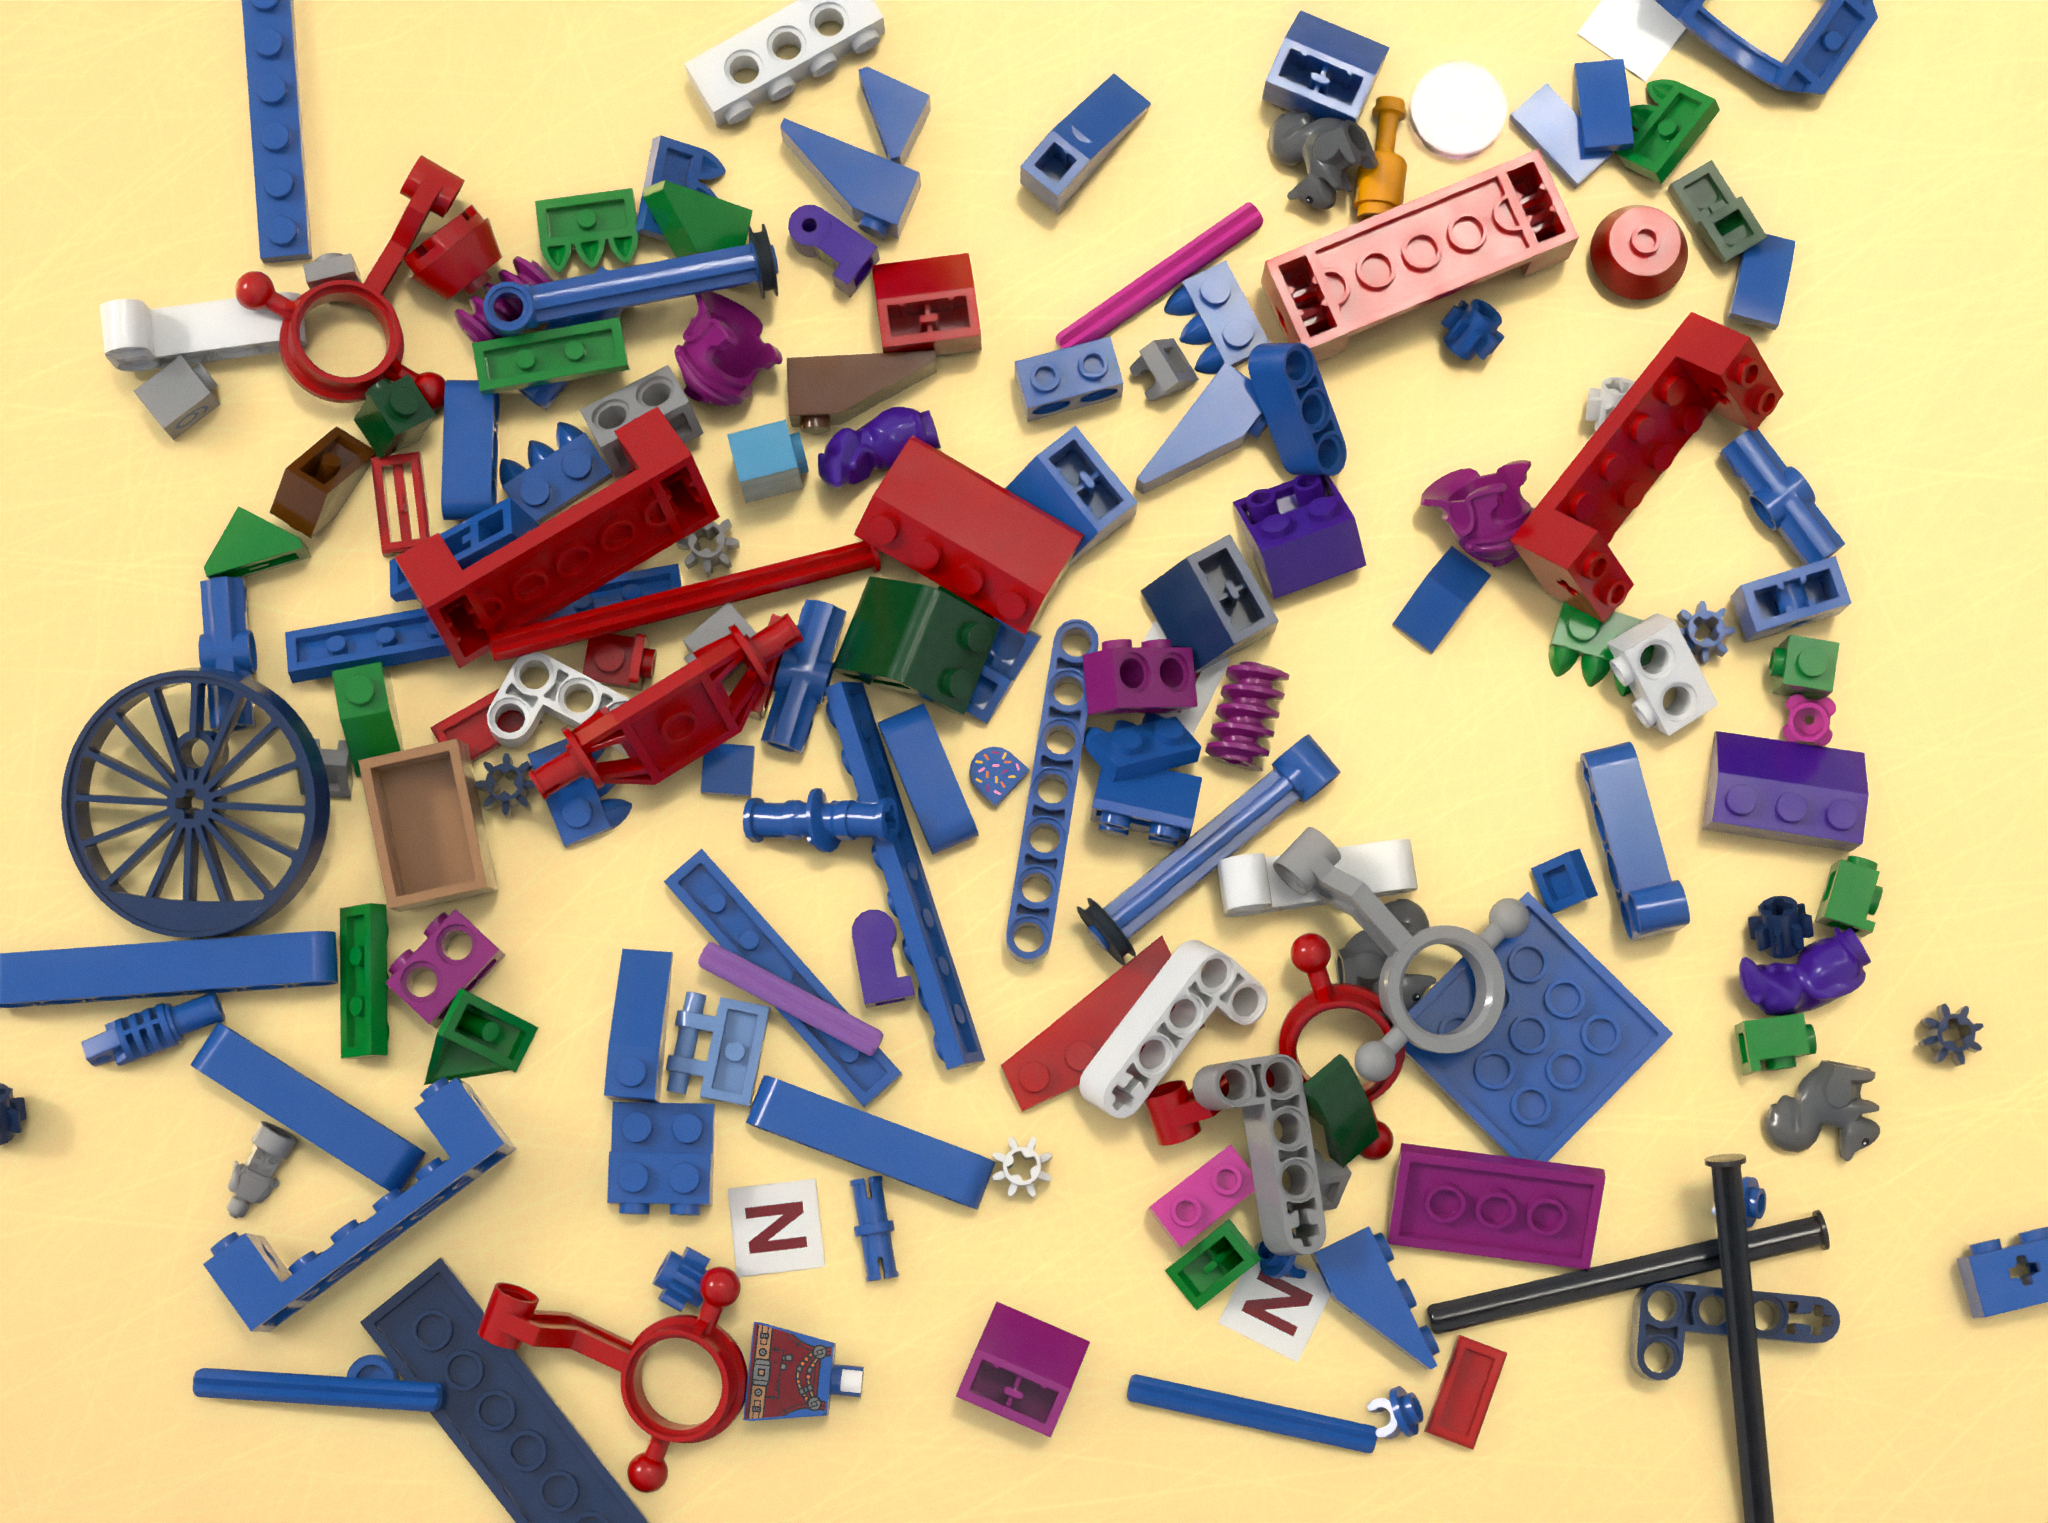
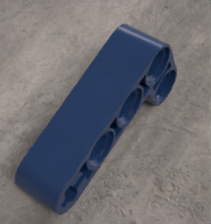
[1629,1282,1840,1381]

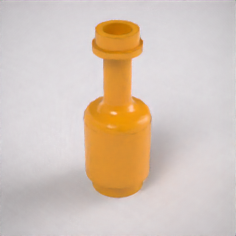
[1353,96,1407,222]

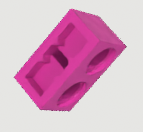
[1148,1144,1255,1249]

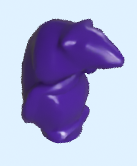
[818,407,941,489]
[1739,927,1871,1016]

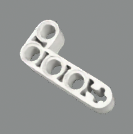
[100,292,307,372]
[487,652,683,773]
[1217,839,1418,917]
[1079,940,1268,1118]

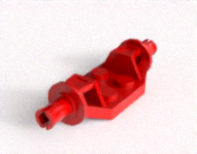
[528,613,804,801]

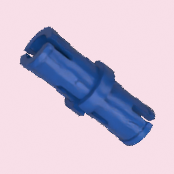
[850,1176,899,1282]

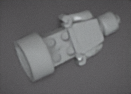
[227,1121,297,1219]

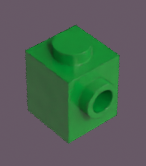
[1768,635,1840,700]

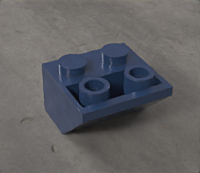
[1140,534,1279,674]

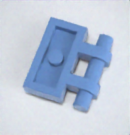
[665,992,771,1107]

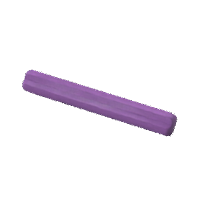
[698,942,883,1056]

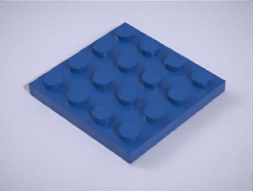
[1405,892,1673,1162]

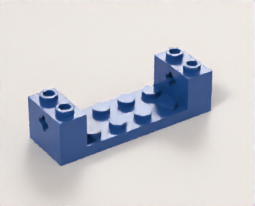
[203,1077,516,1333]

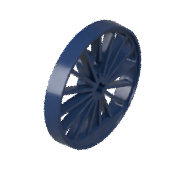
[61,667,330,939]

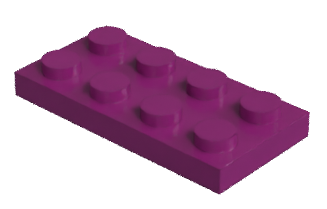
[1387,1143,1606,1270]

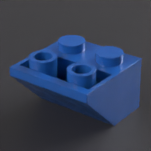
[1262,10,1390,123]
[1005,425,1138,568]
[1090,768,1202,847]

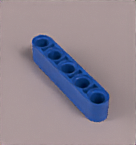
[191,1022,426,1192]
[746,1075,996,1210]

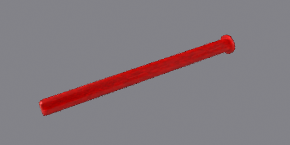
[488,541,881,662]

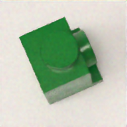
[1815,856,1883,937]
[1735,1013,1817,1075]

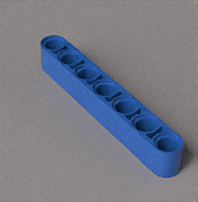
[1006,619,1099,964]
[0,931,338,1008]

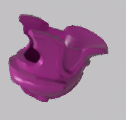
[674,291,783,407]
[1420,460,1535,567]

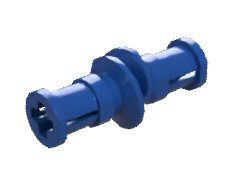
[743,788,899,853]

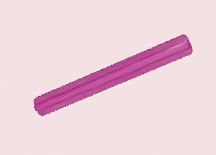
[1056,202,1264,349]

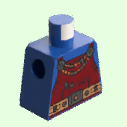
[743,1322,864,1421]

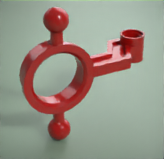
[235,155,465,411]
[1144,933,1406,1160]
[477,1266,748,1493]

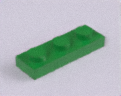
[472,317,630,396]
[340,903,389,1059]

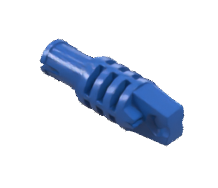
[81,991,225,1067]

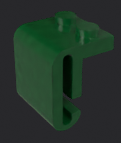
[832,576,1001,715]

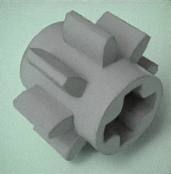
[676,519,740,577]

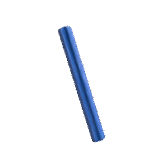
[193,1368,443,1412]
[1127,1374,1377,1453]

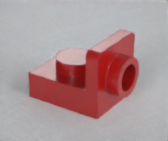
[582,633,657,691]

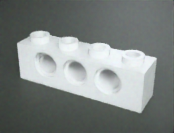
[684,0,885,127]

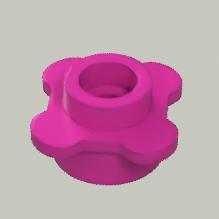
[1783,694,1836,746]

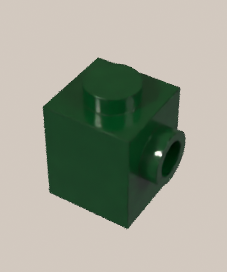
[353,375,436,460]

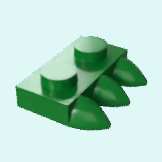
[1613,79,1720,184]
[535,188,640,273]
[1548,601,1654,697]

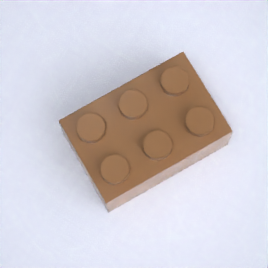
[358,739,498,912]

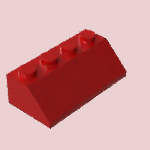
[854,435,1084,635]

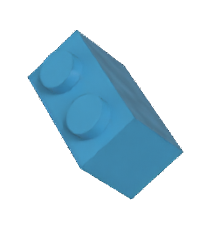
[727,420,809,503]

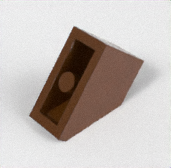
[269,426,376,538]

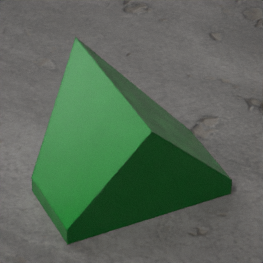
[424,988,538,1085]

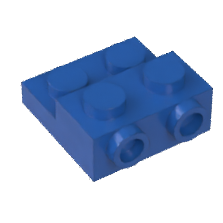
[607,1102,715,1216]

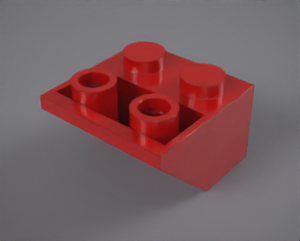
[872,253,982,356]

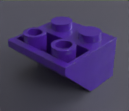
[1232,475,1367,599]

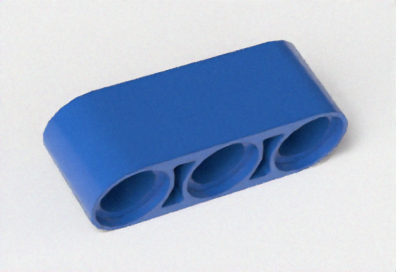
[1248,343,1347,476]
[441,380,500,520]
[877,703,979,855]

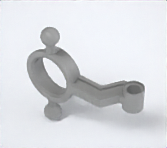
[1273,827,1529,1082]

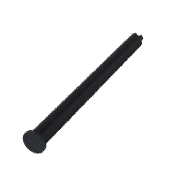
[1704,1154,1774,1523]
[1427,1210,1830,1334]

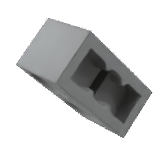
[580,365,704,478]

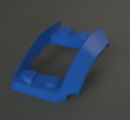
[1655,0,1878,95]

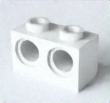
[1607,612,1719,736]

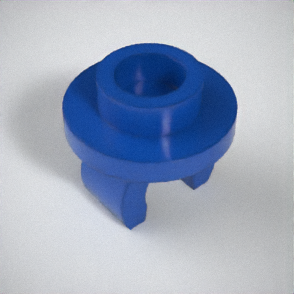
[1712,1176,1766,1228]
[1258,1232,1307,1279]
[1367,1386,1423,1439]

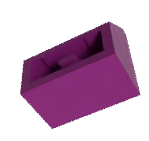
[956,1301,1090,1438]

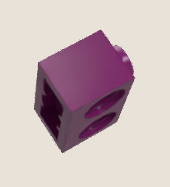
[1082,639,1198,715]
[386,909,505,1028]

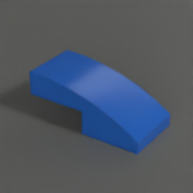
[1574,59,1634,154]
[1727,234,1796,330]
[966,617,1042,724]

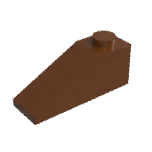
[787,350,937,433]

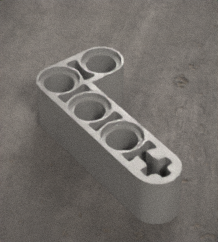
[1193,1054,1326,1256]

